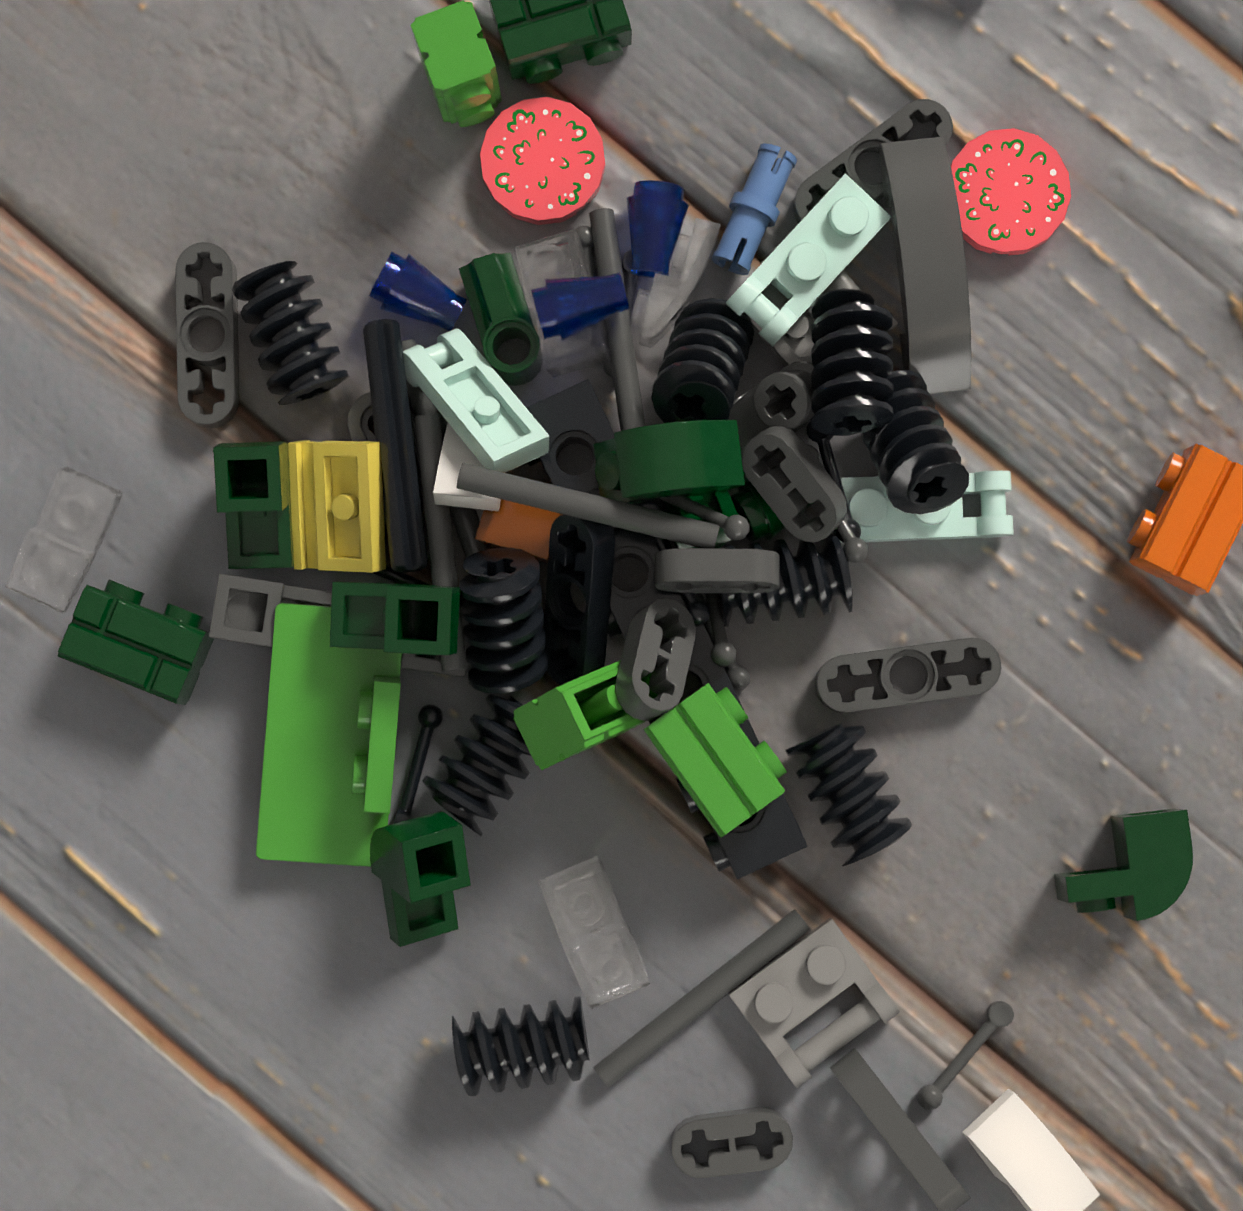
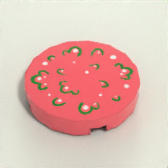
[480,97,605,225]
[950,128,1071,256]

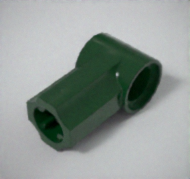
[459,252,543,386]

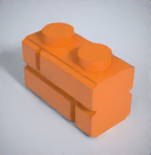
[1127,444,1243,596]

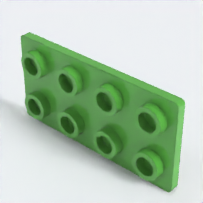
[256,603,402,867]

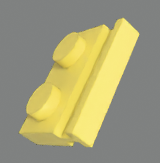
[288,440,386,573]

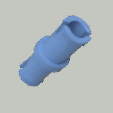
[711,143,797,275]

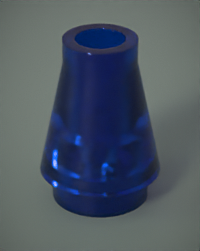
[626,180,689,278]
[369,251,467,331]
[531,272,630,341]

